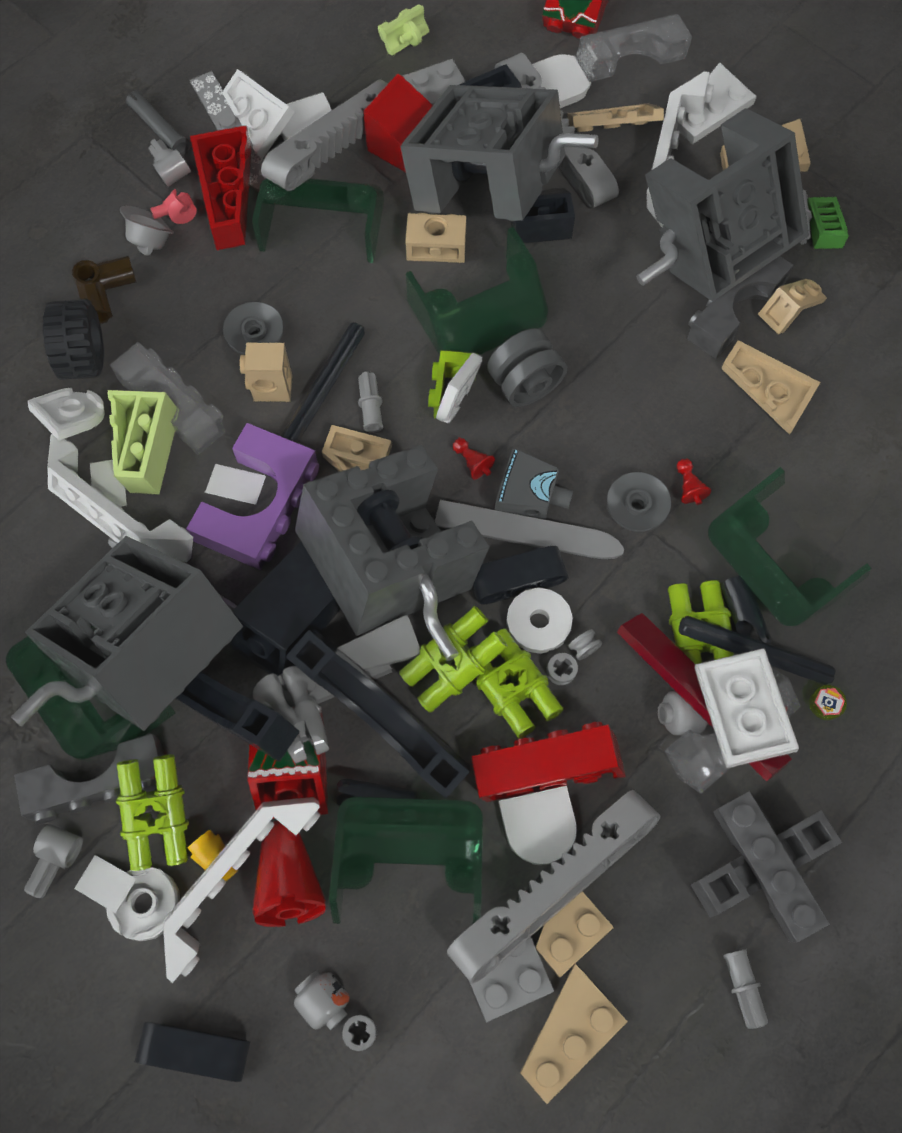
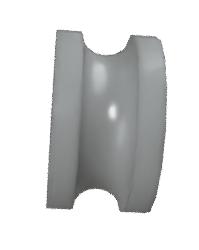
[568,629,602,660]
[546,653,578,685]
[342,1015,377,1051]

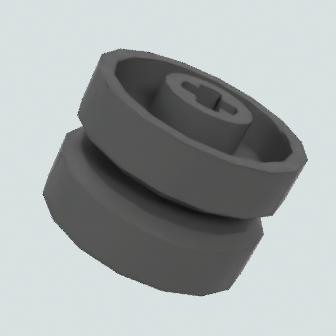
[487,328,568,407]

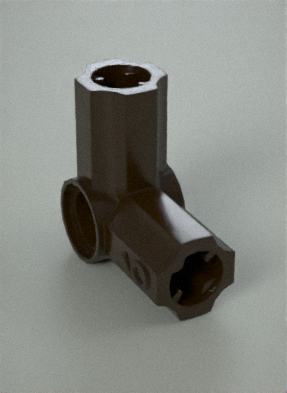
[72,256,136,324]

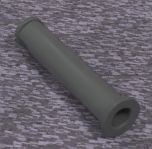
[126,90,190,156]

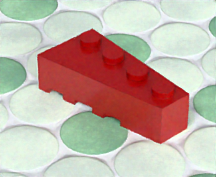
[190,125,252,250]
[471,722,626,802]

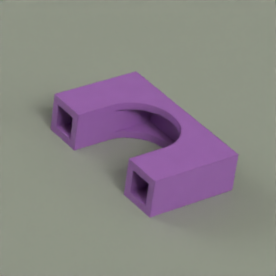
[186,423,319,570]

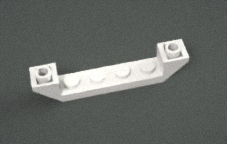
[647,72,714,227]
[47,434,193,562]
[163,797,320,983]

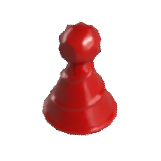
[453,437,495,480]
[676,458,711,505]

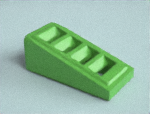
[807,197,848,249]

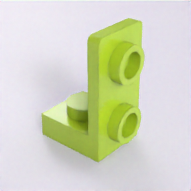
[428,350,476,418]

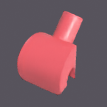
[150,189,197,224]

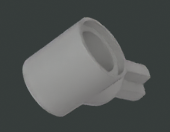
[149,139,191,187]
[24,824,83,898]

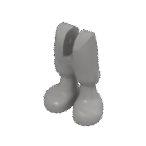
[253,666,329,763]

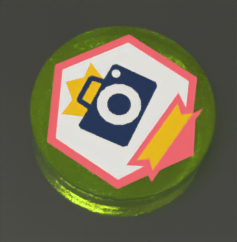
[809,685,847,721]

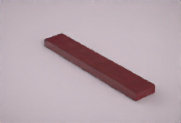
[617,613,792,781]

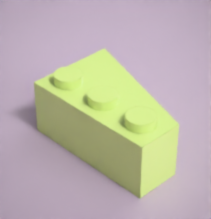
[108,390,180,494]

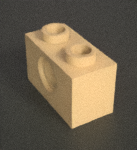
[406,213,466,263]
[240,342,292,402]

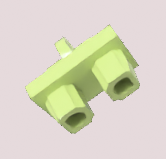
[378,4,430,56]

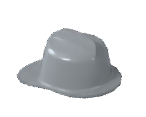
[120,206,174,256]

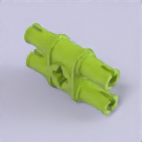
[668,580,734,664]
[399,606,508,713]
[469,628,563,739]
[116,754,189,871]

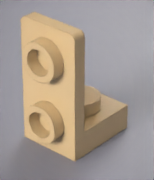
[758,279,827,334]

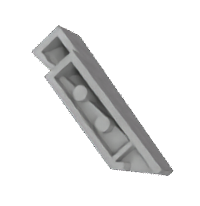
[278,615,420,708]

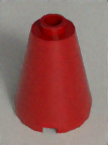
[253,821,326,927]

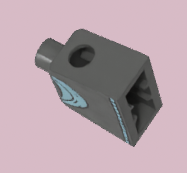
[495,448,574,520]

